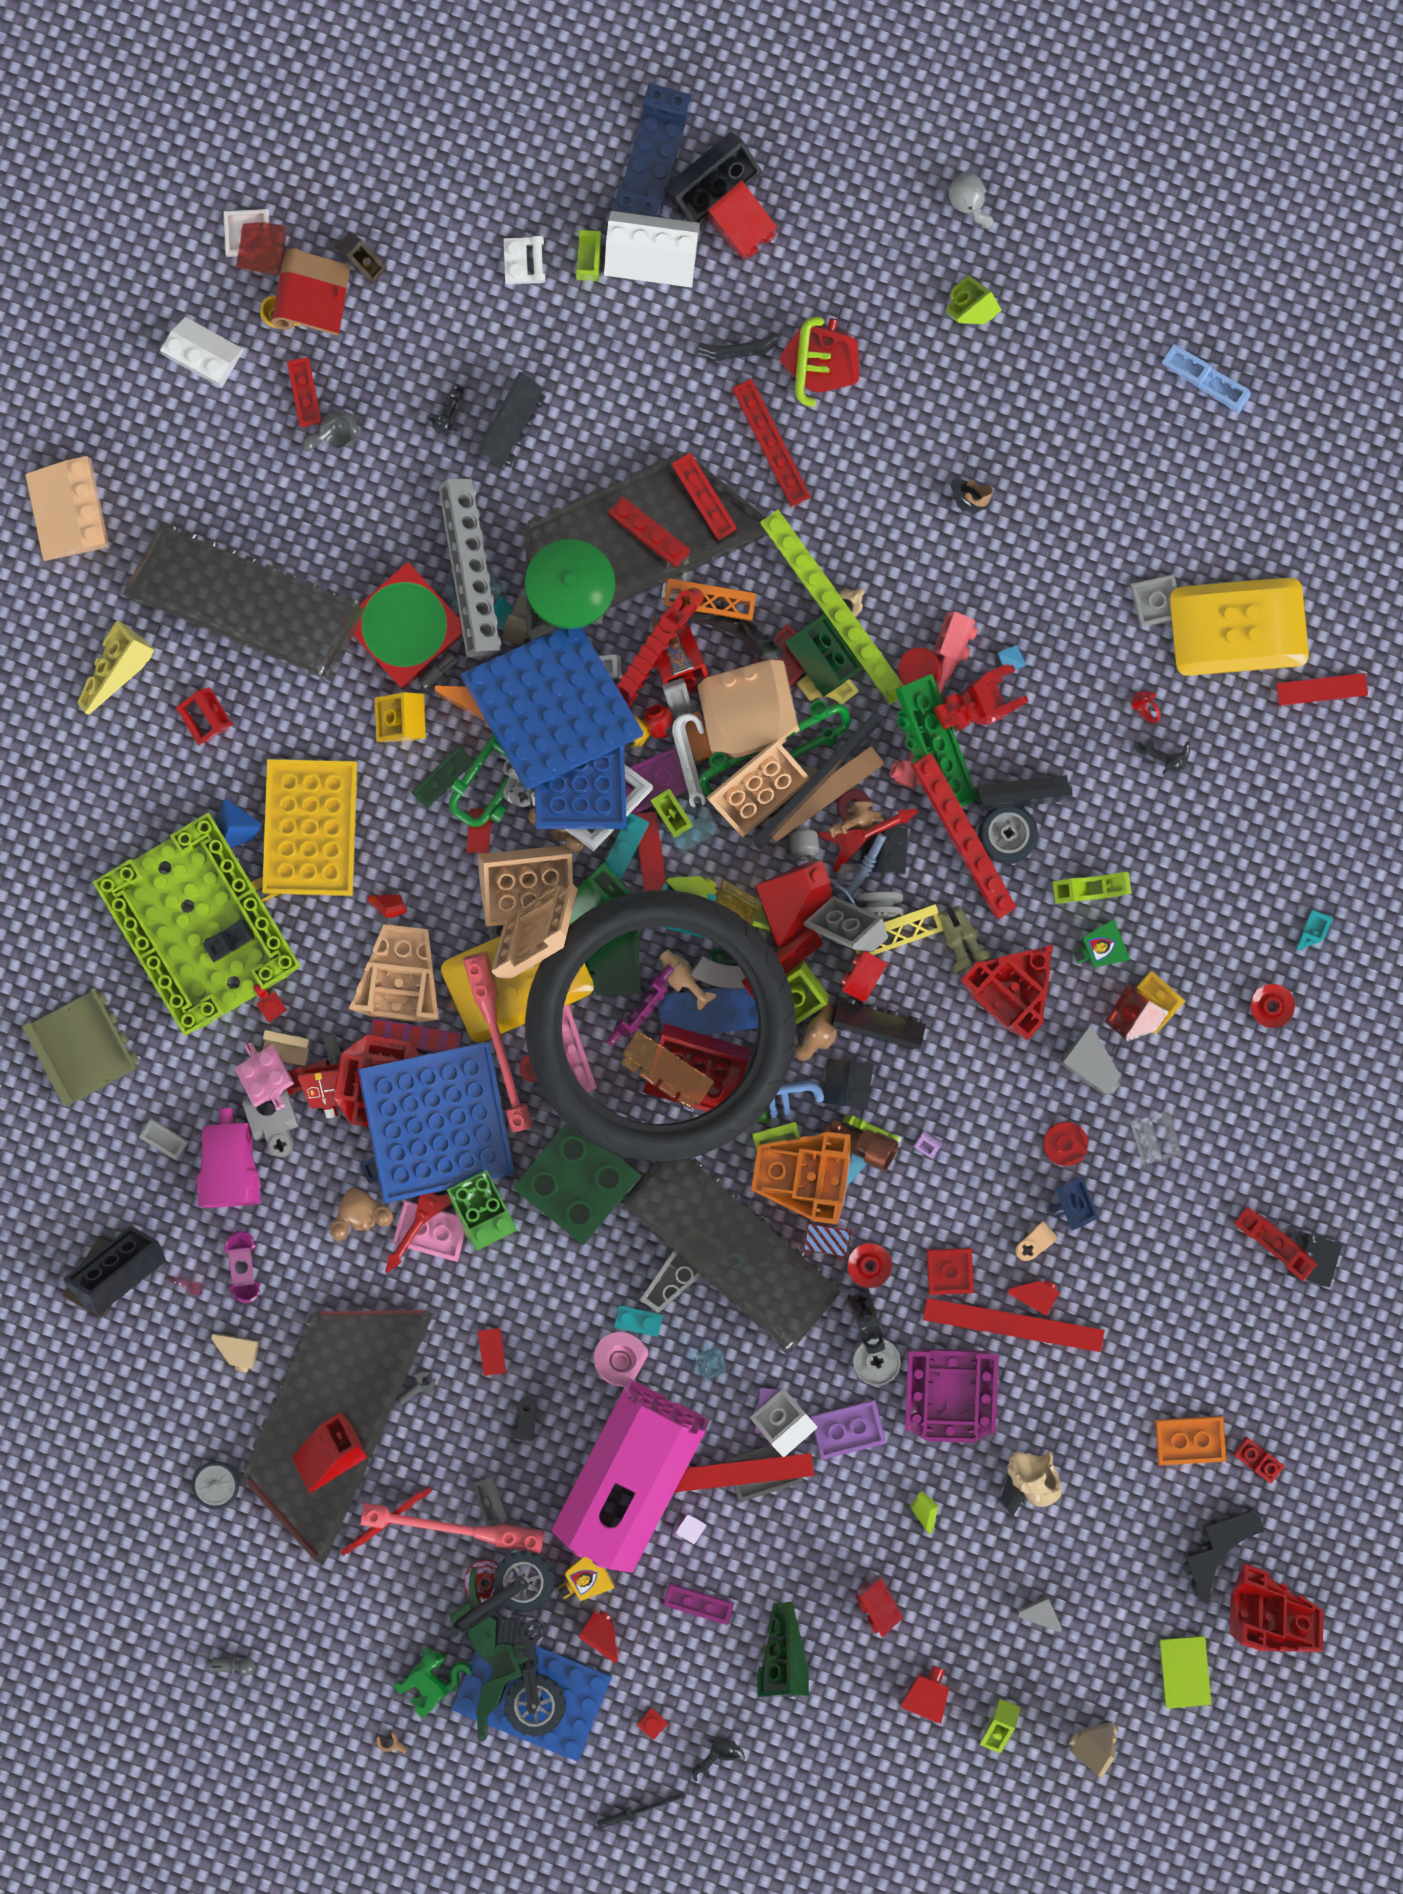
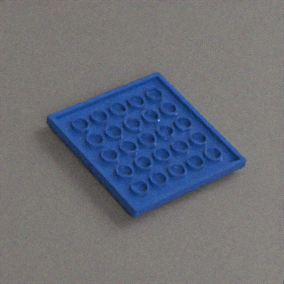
[461,628,644,791]
[358,1041,515,1203]

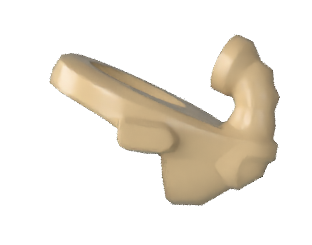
[839,588,864,617]

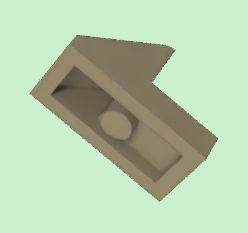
[501,597,536,646]

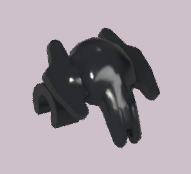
[427,385,465,434]
[1135,739,1191,774]
[692,1737,745,1781]

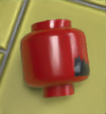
[643,704,675,738]

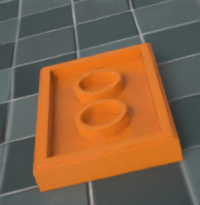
[1155,1416,1226,1465]

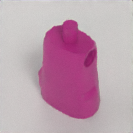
[196,1108,261,1208]

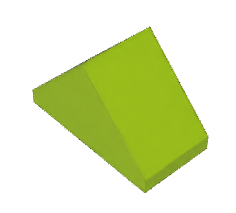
[650,789,693,838]

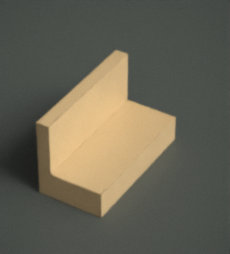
[263,1030,311,1066]

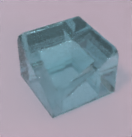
[695,1347,726,1381]

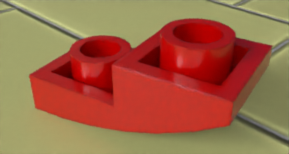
[1232,1436,1284,1484]

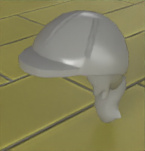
[949,170,994,229]

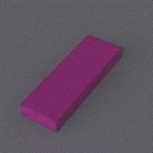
[663,1583,734,1625]

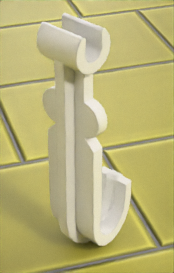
[672,714,706,807]

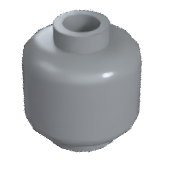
[789,826,820,861]

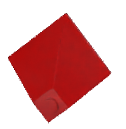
[754,860,832,948]

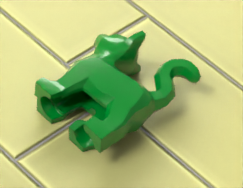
[393,1647,473,1719]

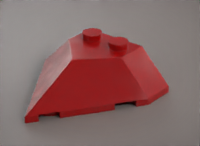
[961,945,1053,1041]

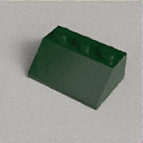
[785,613,863,697]

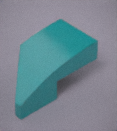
[1296,909,1333,951]

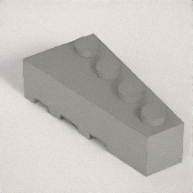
[640,1224,729,1312]

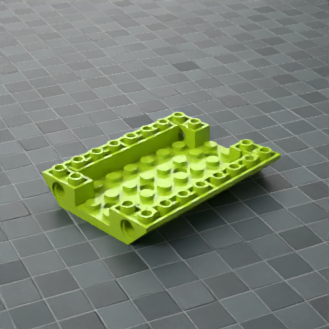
[93,812,301,1036]

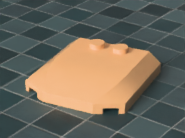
[697,659,799,758]
[491,883,578,978]

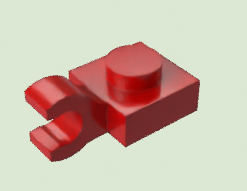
[253,984,288,1023]

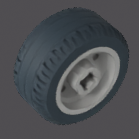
[978,807,1038,864]

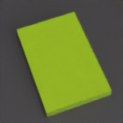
[1159,1635,1212,1709]

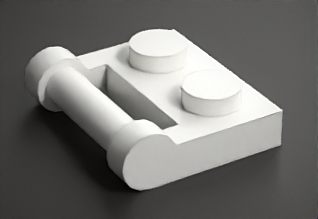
[504,236,545,285]

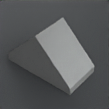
[1016,1596,1062,1632]

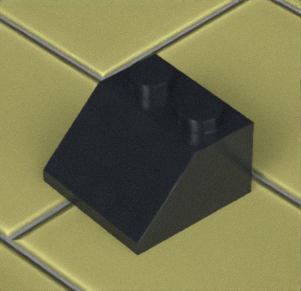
[860,827,908,875]
[822,1059,873,1109]

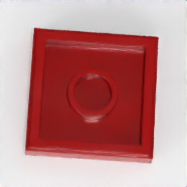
[926,1248,974,1295]

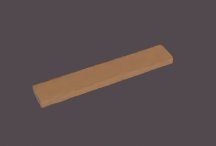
[763,746,884,843]

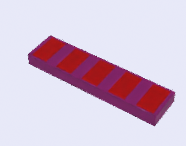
[370,1019,462,1052]

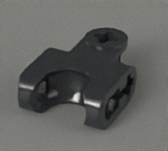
[847,1289,885,1354]

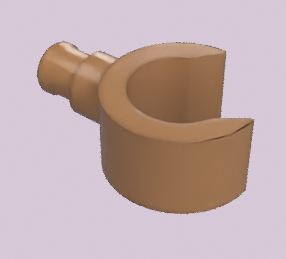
[377,1731,408,1754]

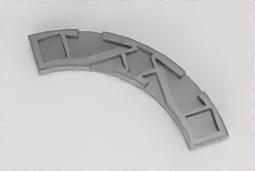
[689,944,788,989]

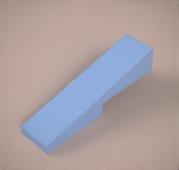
[1162,344,1251,414]

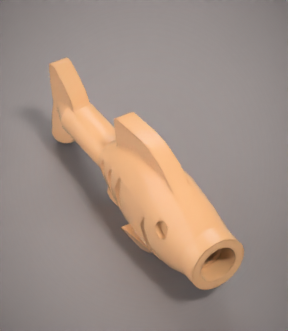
[659,949,717,1011]

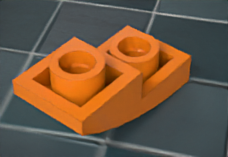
[685,711,712,763]

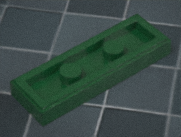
[412,745,474,809]

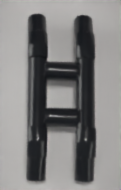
[698,333,778,361]

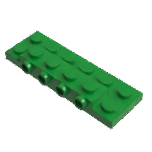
[895,674,978,807]

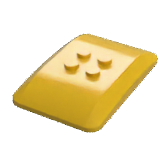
[1169,578,1309,676]
[441,936,594,1043]

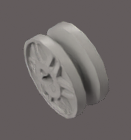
[856,892,903,919]
[852,1337,901,1386]

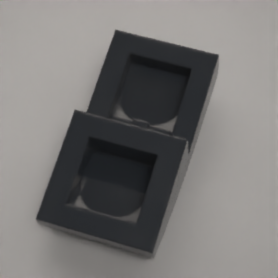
[202,919,255,963]

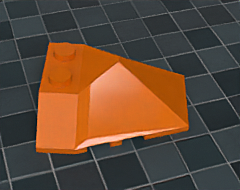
[751,1132,851,1225]

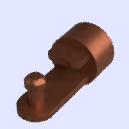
[825,1119,899,1172]

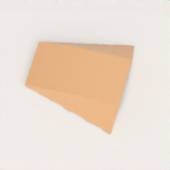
[349,924,439,1022]

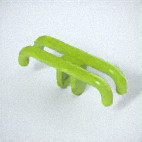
[795,316,831,407]

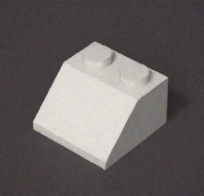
[750,1388,818,1457]

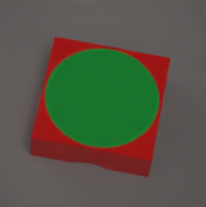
[341,562,463,691]

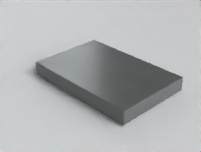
[725,1444,804,1503]

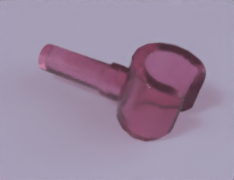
[171,1278,202,1295]

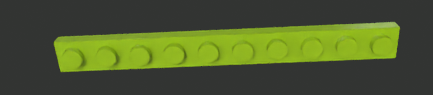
[760,509,903,705]

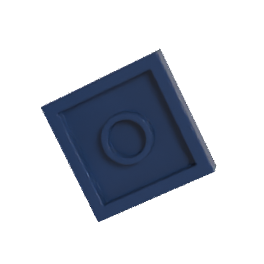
[1050,1176,1098,1231]

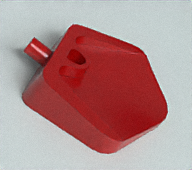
[780,318,860,392]

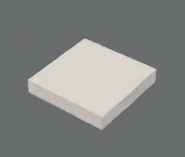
[224,209,271,257]

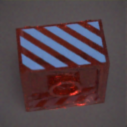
[801,1222,852,1261]

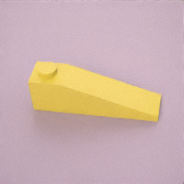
[77,620,154,715]

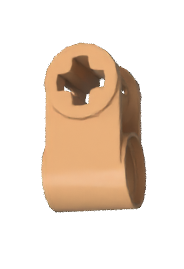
[1015,1221,1058,1261]

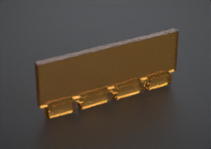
[622,1031,714,1110]

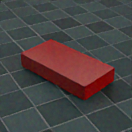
[478,1328,506,1376]

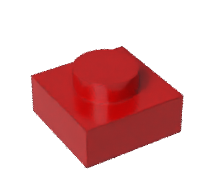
[636,1707,668,1740]

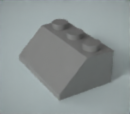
[804,896,888,951]

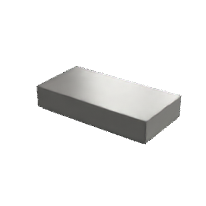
[662,678,694,720]
[139,1118,189,1161]

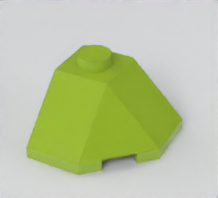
[946,275,1002,324]

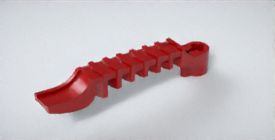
[616,588,704,709]

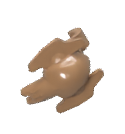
[829,801,883,837]

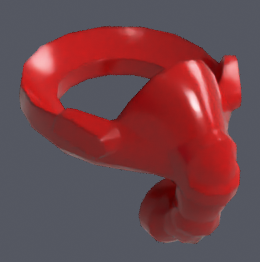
[1131,691,1161,724]

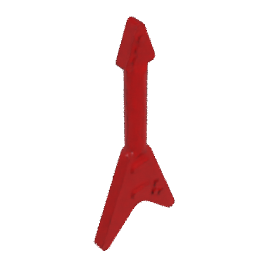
[818,809,918,872]
[385,1192,452,1273]
[341,1487,433,1556]

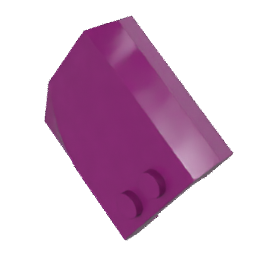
[905,1348,999,1443]

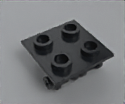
[1287,1231,1342,1288]

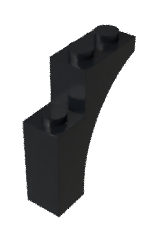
[1183,1508,1265,1601]

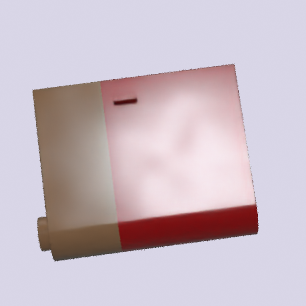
[272,248,351,336]

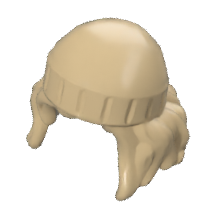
[1007,1451,1062,1507]

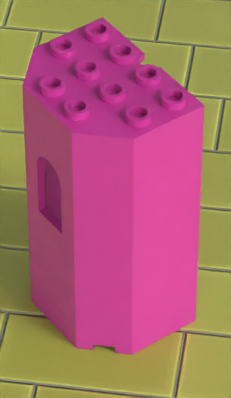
[551,1378,710,1573]

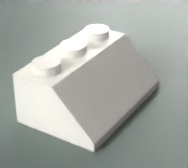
[160,317,244,388]

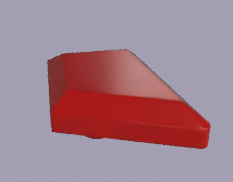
[367,894,407,918]

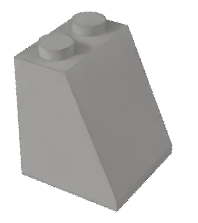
[1059,1026,1121,1095]

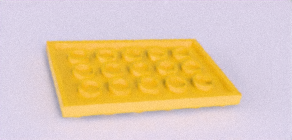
[262,759,358,896]

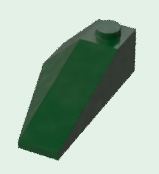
[757,1602,809,1697]

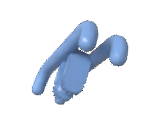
[770,1080,824,1119]

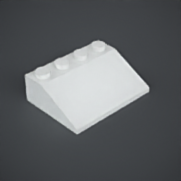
[604,211,700,287]

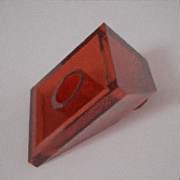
[236,222,287,275]
[1105,984,1168,1041]

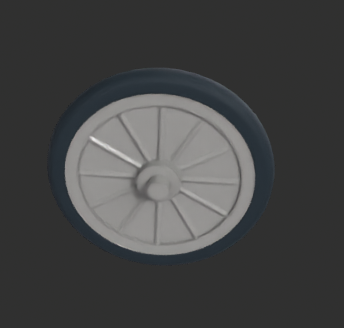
[192,1461,239,1509]

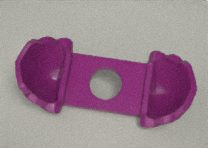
[224,1231,260,1303]

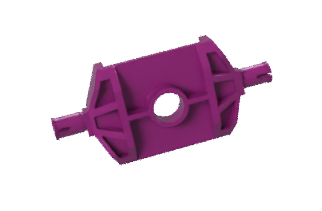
[604,964,675,1047]

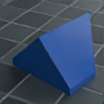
[217,798,262,848]

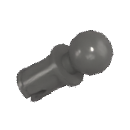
[211,1657,255,1676]

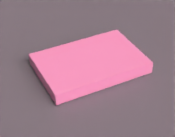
[392,1200,465,1262]

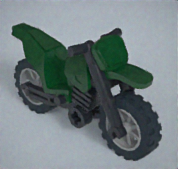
[449,1550,566,1741]

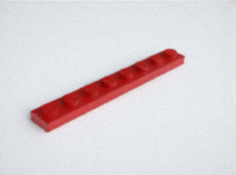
[910,753,1017,919]

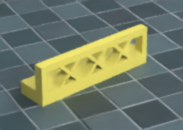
[855,904,943,955]

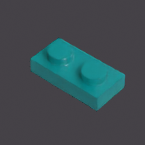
[614,1305,663,1337]

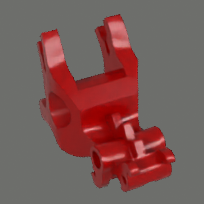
[934,664,1029,732]

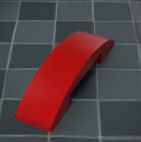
[1234,1206,1317,1282]

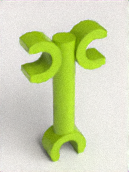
[842,1113,901,1142]

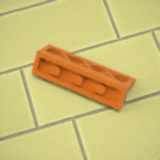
[663,578,756,621]

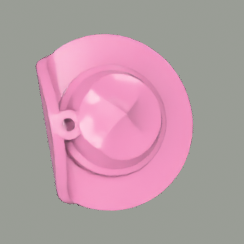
[593,1332,648,1387]

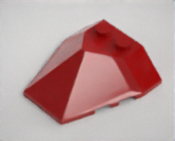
[1230,1564,1323,1652]

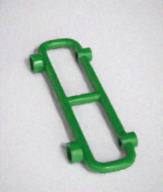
[699,700,851,797]
[449,734,509,827]

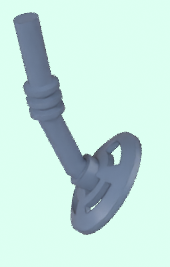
[830,833,886,906]

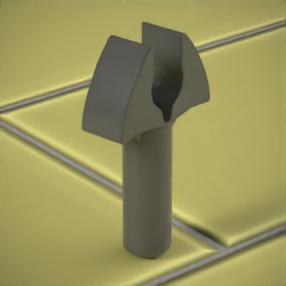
[397,1371,436,1404]

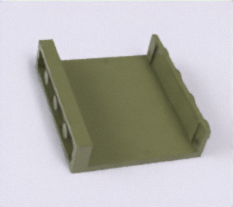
[22,988,139,1106]

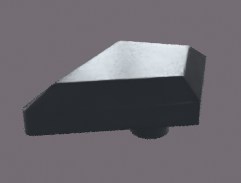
[1000,1475,1025,1516]

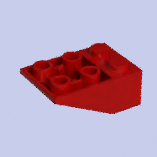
[840,951,888,1002]
[292,1412,368,1493]
[855,1576,903,1637]

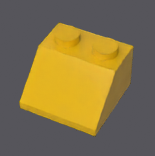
[375,692,426,742]

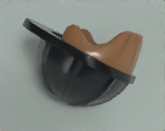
[950,478,993,514]

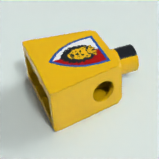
[557,1556,615,1601]

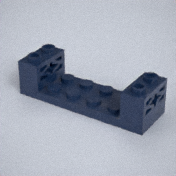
[612,83,692,217]

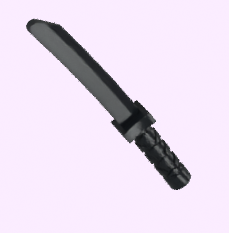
[597,1793,685,1829]

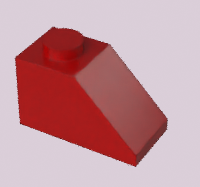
[1006,1279,1060,1316]

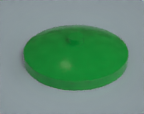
[525,539,615,629]

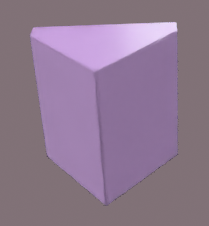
[913,1130,943,1159]

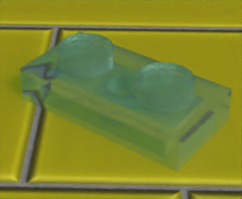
[670,812,720,854]

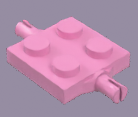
[234,1042,294,1110]

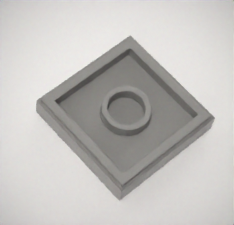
[1130,574,1177,628]

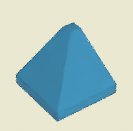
[997,645,1026,670]

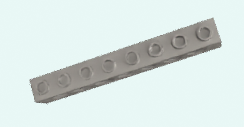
[438,479,501,657]

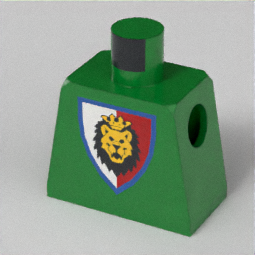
[1073,920,1130,968]

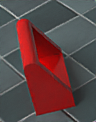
[176,687,233,746]

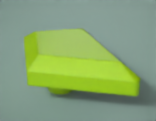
[909,1491,938,1534]

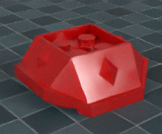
[333,1035,421,1127]

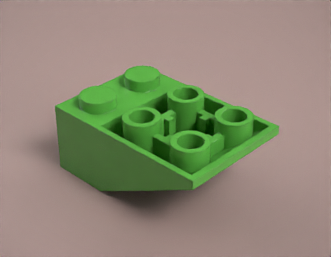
[447,1170,517,1252]

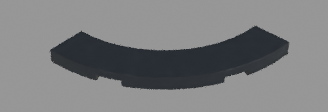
[668,600,783,660]

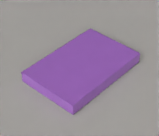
[810,1399,886,1460]

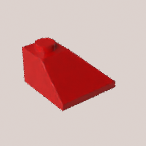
[578,1609,619,1664]

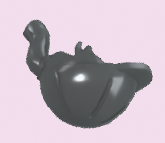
[302,410,359,452]

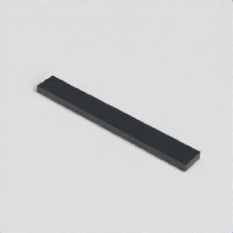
[753,711,883,850]

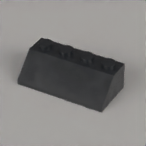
[663,132,763,225]
[478,371,546,471]
[832,998,926,1051]
[63,1226,167,1315]

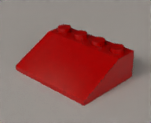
[643,1023,750,1111]

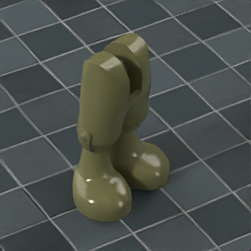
[939,905,993,974]

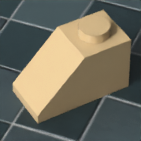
[211,1333,259,1372]

